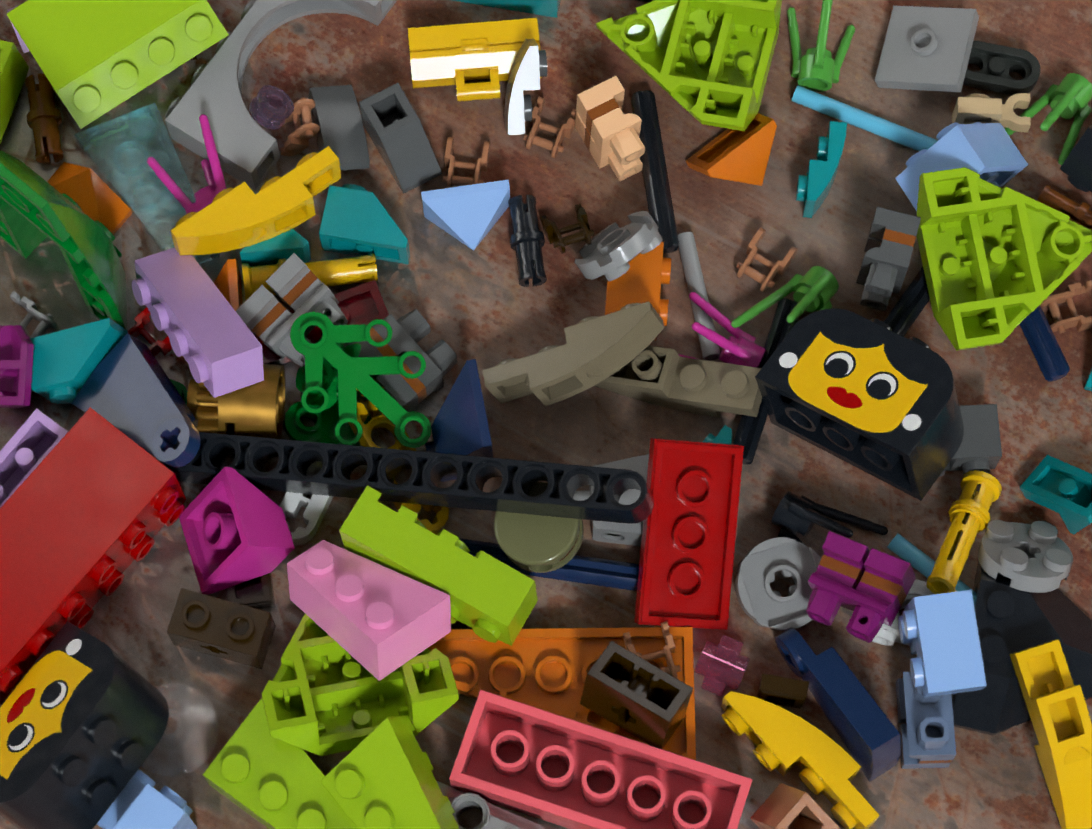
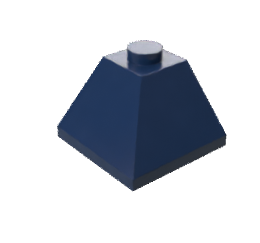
[425,359,493,482]

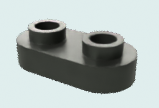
[963,41,1041,95]

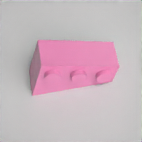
[287,540,451,681]

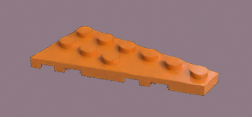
[428,627,696,760]

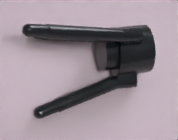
[771,491,888,545]

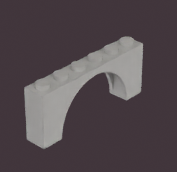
[165,0,397,191]

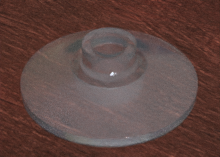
[141,684,218,777]

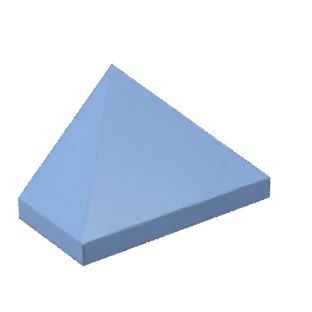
[421,179,510,251]

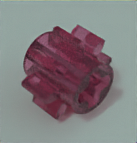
[694,635,750,696]

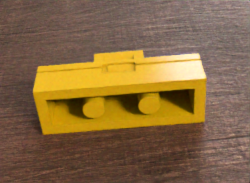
[408,18,542,102]

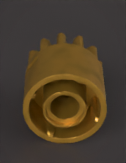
[187,364,286,439]

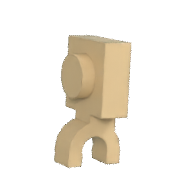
[952,93,1031,132]

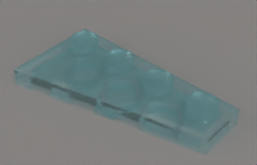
[74,103,220,265]

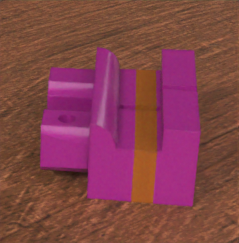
[806,531,916,643]

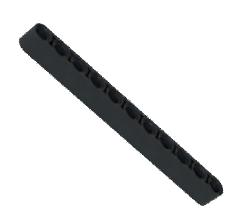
[160,432,654,524]

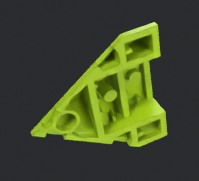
[596,0,782,131]
[916,167,1092,351]
[262,614,459,756]

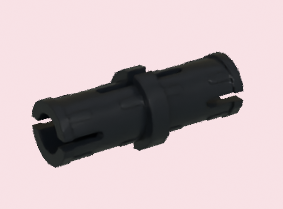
[508,195,547,287]

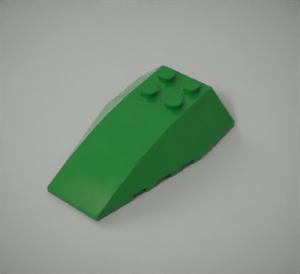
[0,150,128,331]

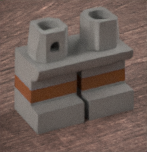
[236,253,348,367]

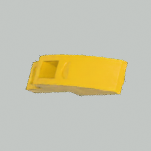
[170,146,341,255]
[1010,639,1092,829]
[721,691,880,829]

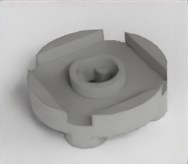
[575,211,663,281]
[978,520,1073,593]
[735,537,821,631]

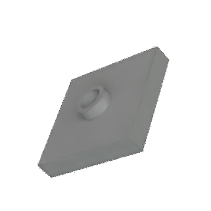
[874,6,979,93]

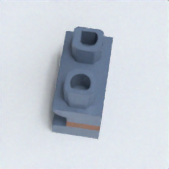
[896,671,956,769]

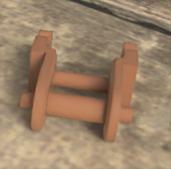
[274,97,320,156]
[523,97,577,158]
[442,136,490,188]
[736,227,798,292]
[1041,280,1092,334]
[623,622,681,679]

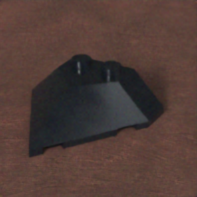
[952,561,1092,735]

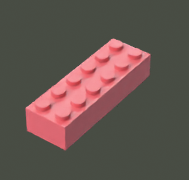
[449,690,753,829]

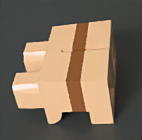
[575,76,645,181]

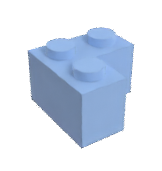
[895,121,1028,211]
[898,590,987,697]
[97,769,198,829]

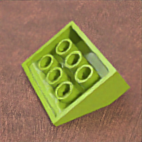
[6,0,229,129]

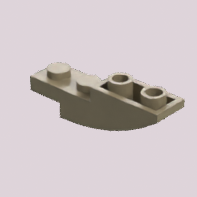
[482,301,664,407]
[594,346,762,418]

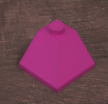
[179,467,295,595]

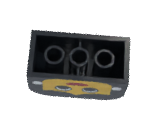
[755,308,964,501]
[0,621,169,829]

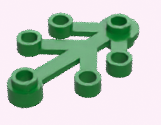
[290,312,431,448]

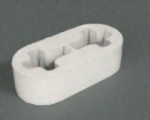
[279,461,334,545]

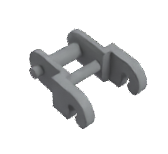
[10,291,57,338]

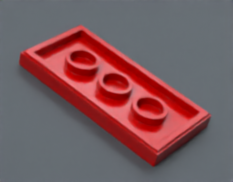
[634,438,744,630]

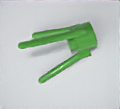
[787,0,855,91]
[1004,73,1092,165]
[731,266,839,328]

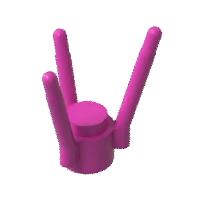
[147,114,227,214]
[678,292,765,367]

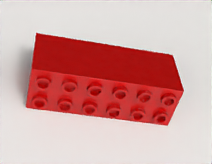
[0,407,186,706]

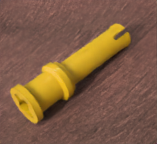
[241,253,378,300]
[926,470,1002,594]

